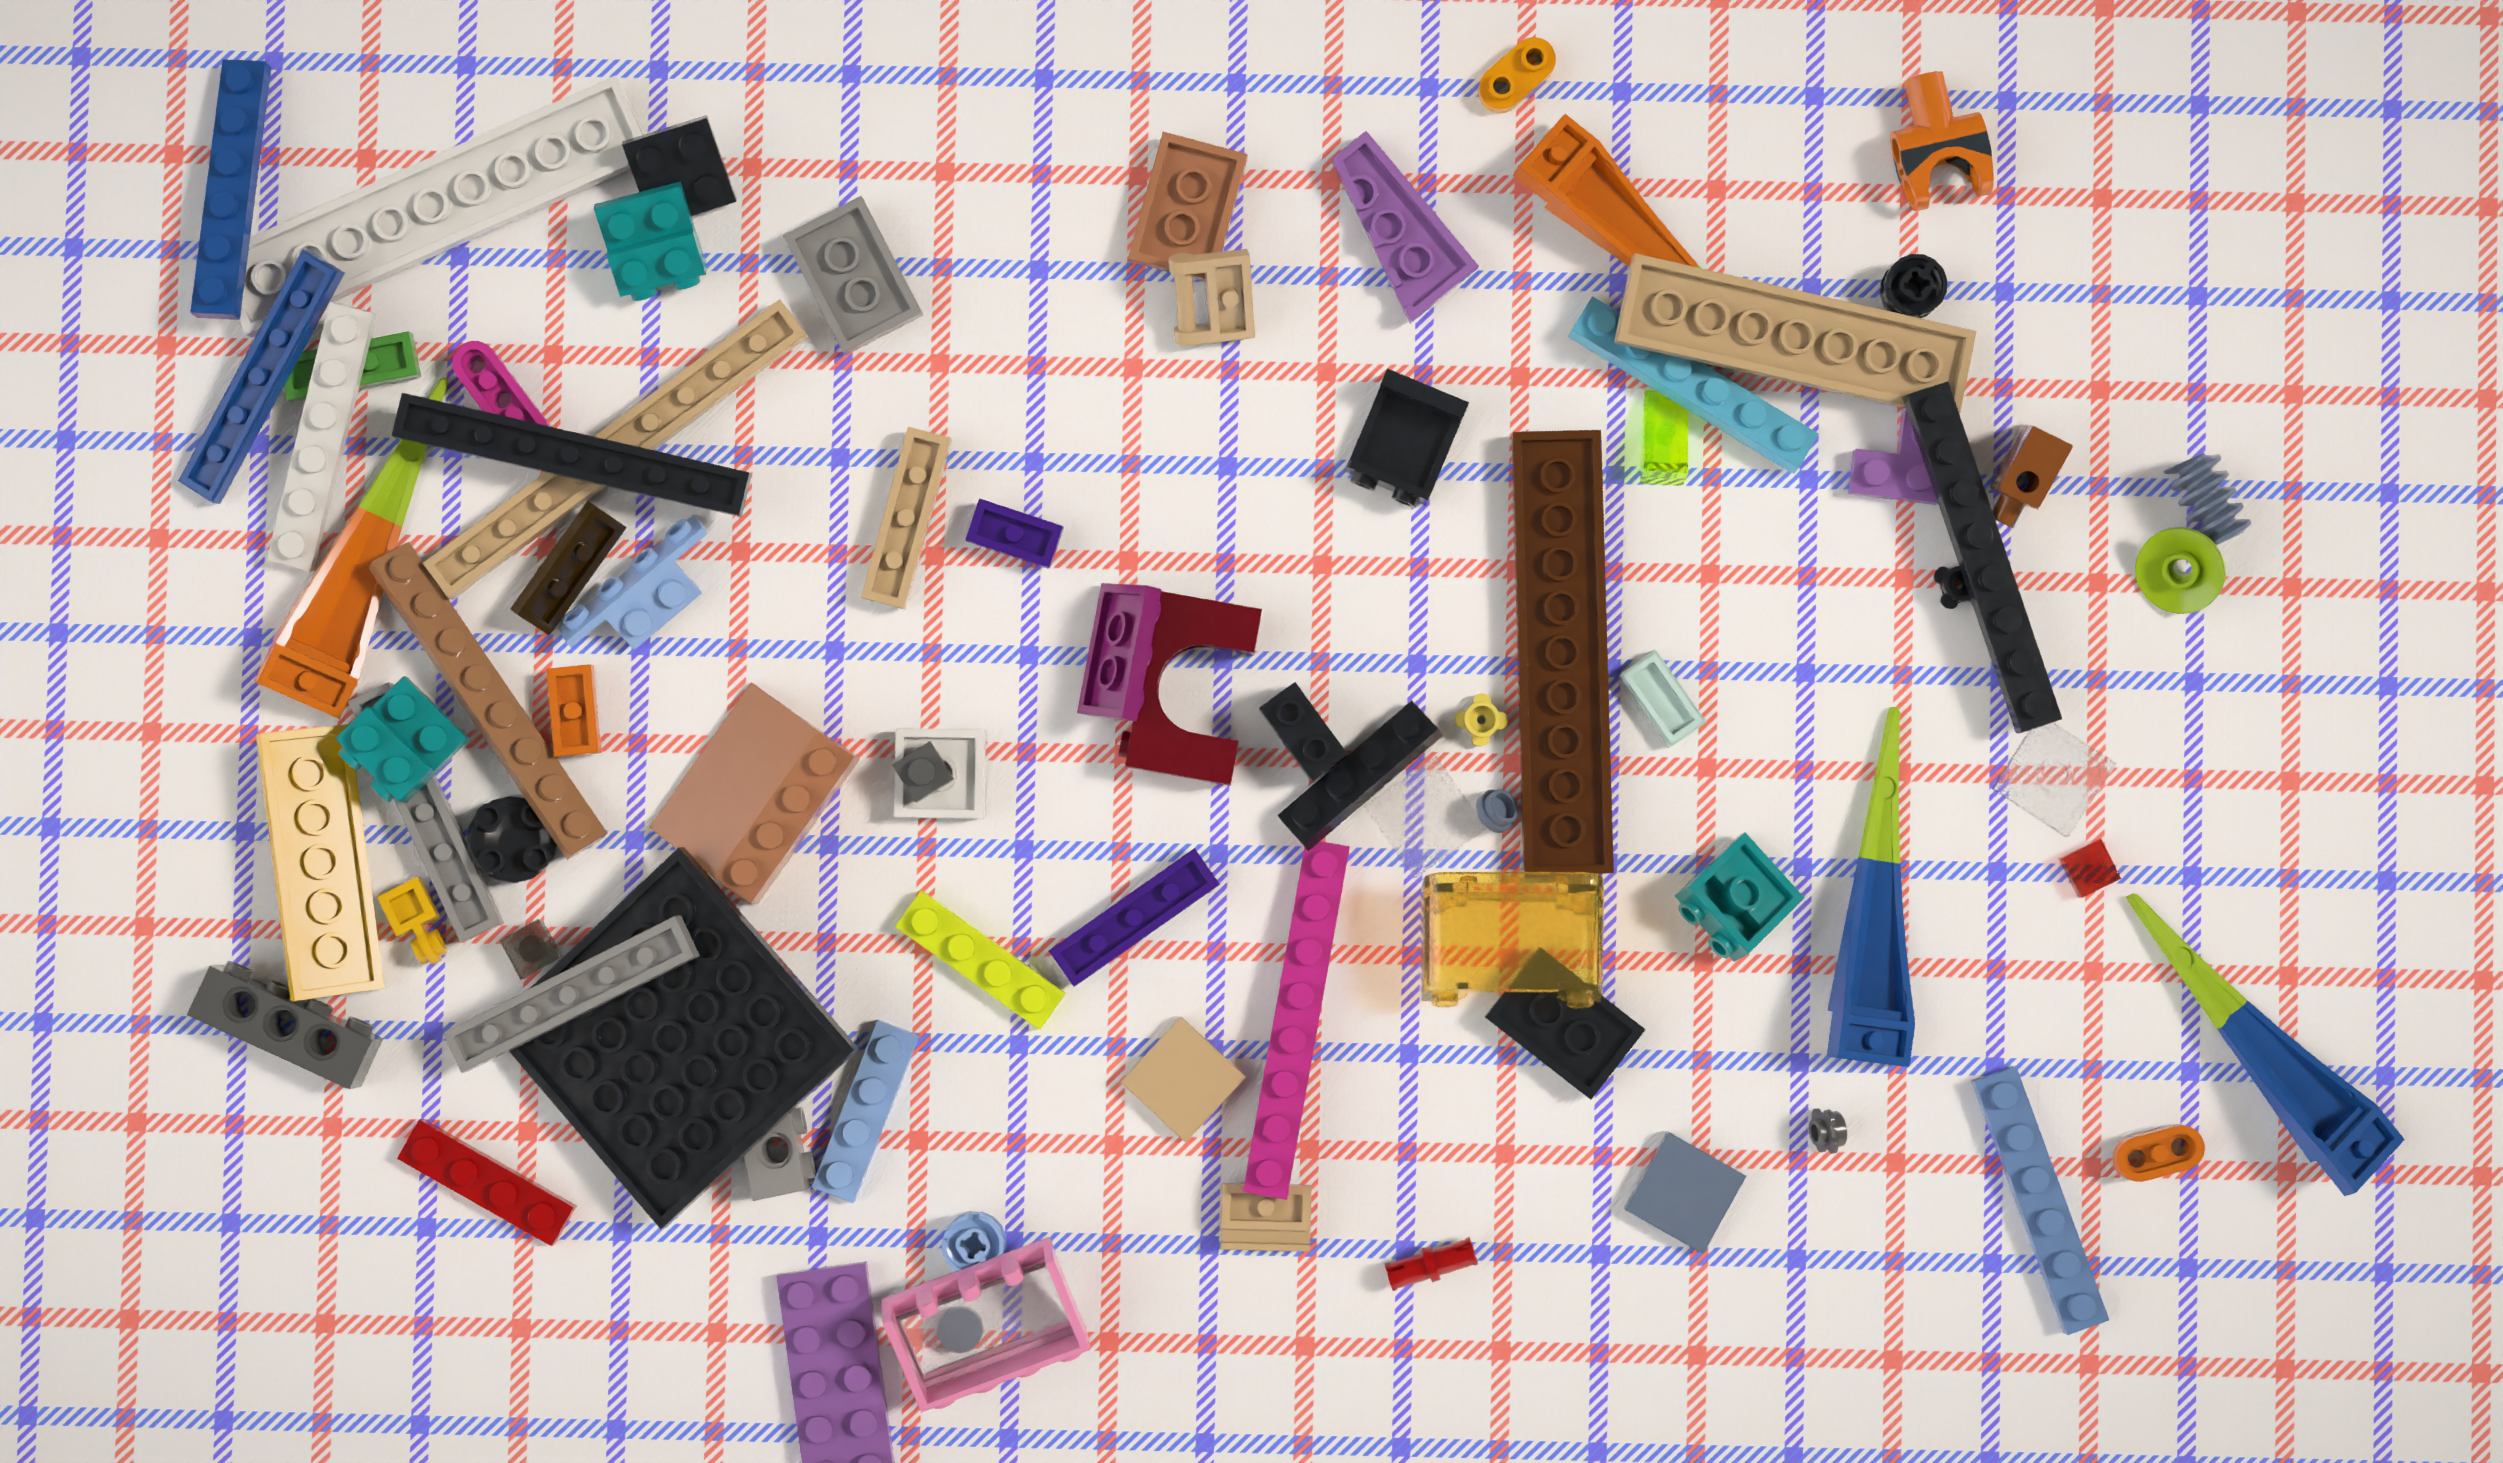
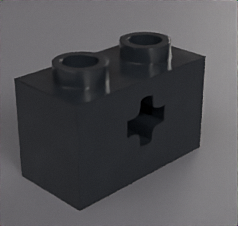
[1259,682,1348,782]

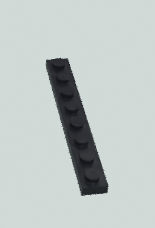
[1902,381,2063,734]
[391,393,752,518]

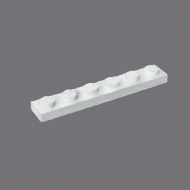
[267,301,377,572]

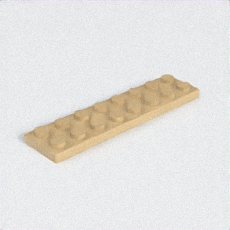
[1614,253,1977,414]

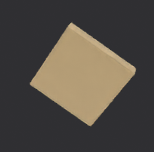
[1120,1016,1246,1143]

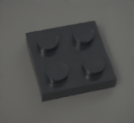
[622,115,737,216]

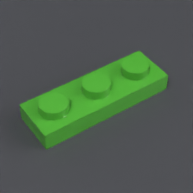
[284,331,421,402]

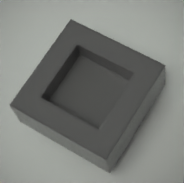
[892,741,955,803]

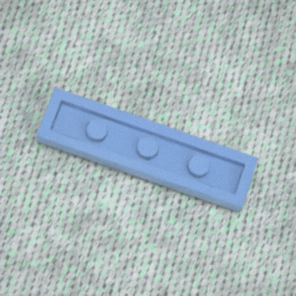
[812,1019,920,1203]

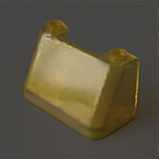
[1420,872,1604,1008]

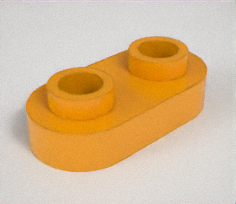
[1478,37,1556,113]

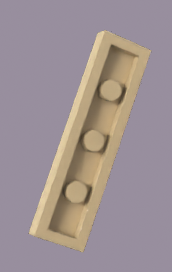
[861,426,952,610]

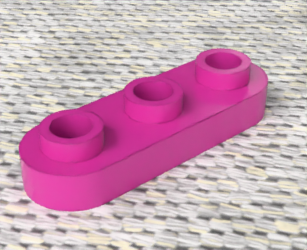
[452,341,551,427]

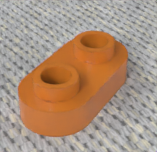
[2112,1124,2205,1182]

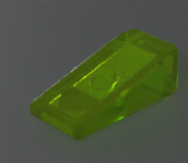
[1640,390,1688,486]

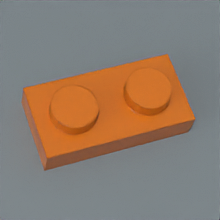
[546,664,602,758]

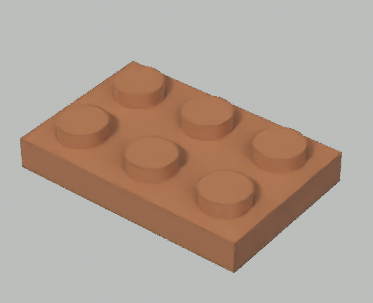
[1128,131,1248,282]

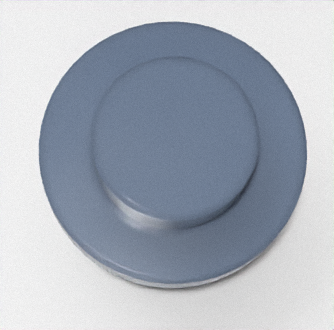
[1476,789,1519,833]

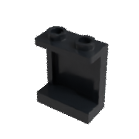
[1345,368,1469,508]

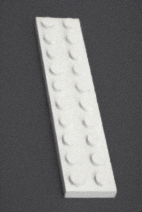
[239,75,644,337]

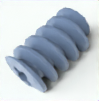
[2163,453,2251,545]

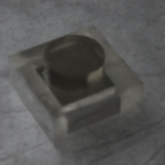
[499,919,563,980]

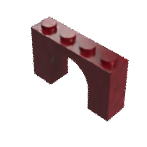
[1118,591,1262,786]

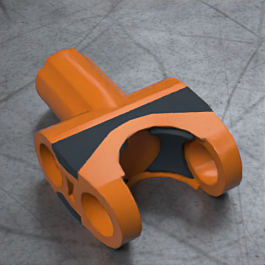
[1890,71,1994,211]

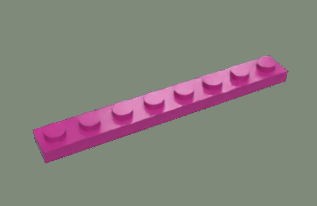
[1243,841,1350,1200]

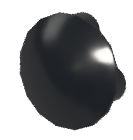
[467,796,557,883]

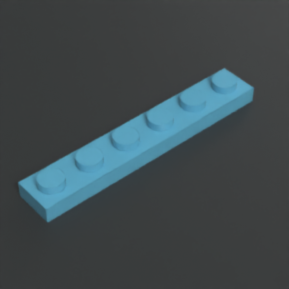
[1567,296,1819,474]

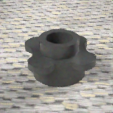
[1809,1108,1847,1154]

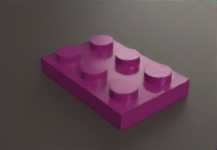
[1077,583,1162,722]

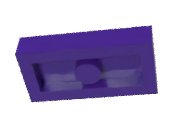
[965,498,1064,570]

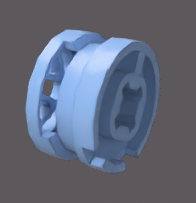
[942,1211,1006,1272]

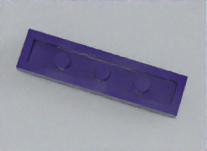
[1049,848,1220,987]

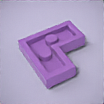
[1848,410,1938,505]

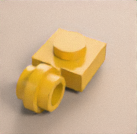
[377,877,448,965]

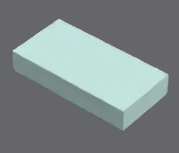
[1618,650,1706,748]

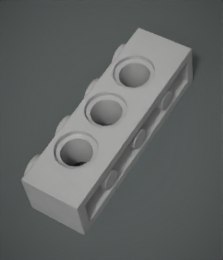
[744,1107,816,1201]

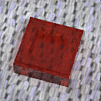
[2058,839,2121,898]

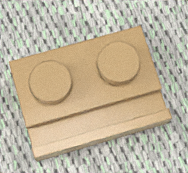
[1220,1183,1312,1252]

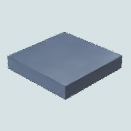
[1623,1131,1746,1254]

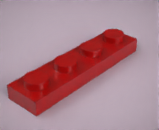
[397,1119,577,1247]

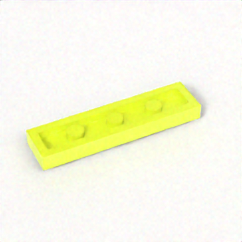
[895,890,1066,1030]

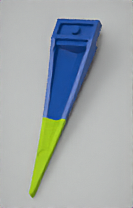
[1827,707,1915,1067]
[2126,893,2405,1197]

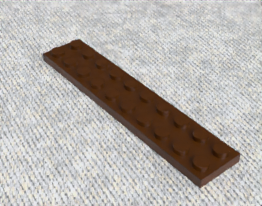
[1511,430,1614,875]

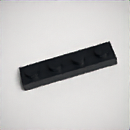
[1277,700,1443,851]

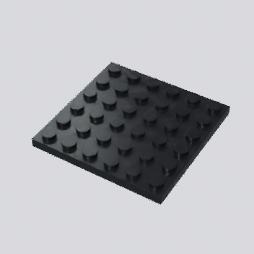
[509,847,859,1230]

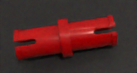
[1384,1237,1478,1291]

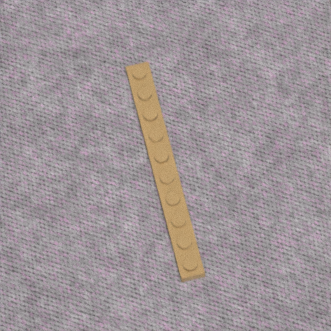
[423,299,808,600]

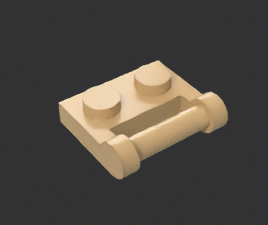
[1168,249,1255,346]

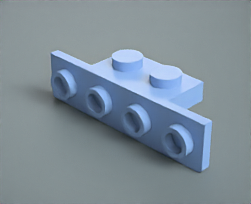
[559,515,708,650]

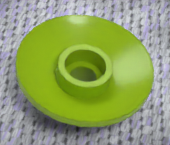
[2135,527,2226,614]

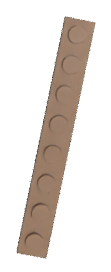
[368,542,608,860]

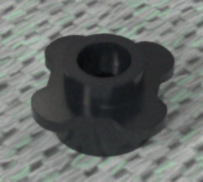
[1933,566,1972,609]

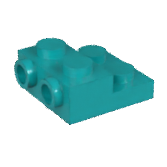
[594,181,707,301]
[335,676,470,803]
[1674,832,1805,962]

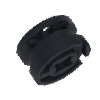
[1880,254,1947,318]

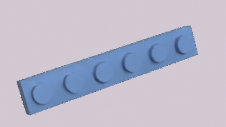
[1971,1066,2110,1335]

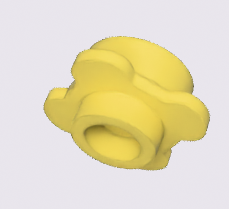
[1455,693,1508,747]

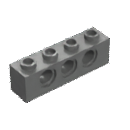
[187,961,384,1089]

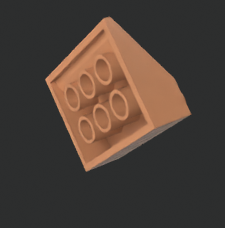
[649,682,860,904]

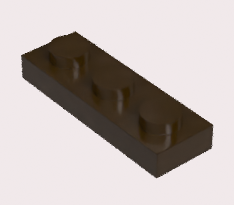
[510,500,627,636]

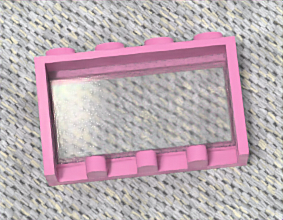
[881,1237,1091,1413]

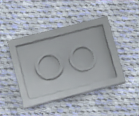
[783,195,923,355]

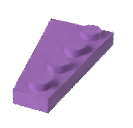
[1332,131,1479,324]

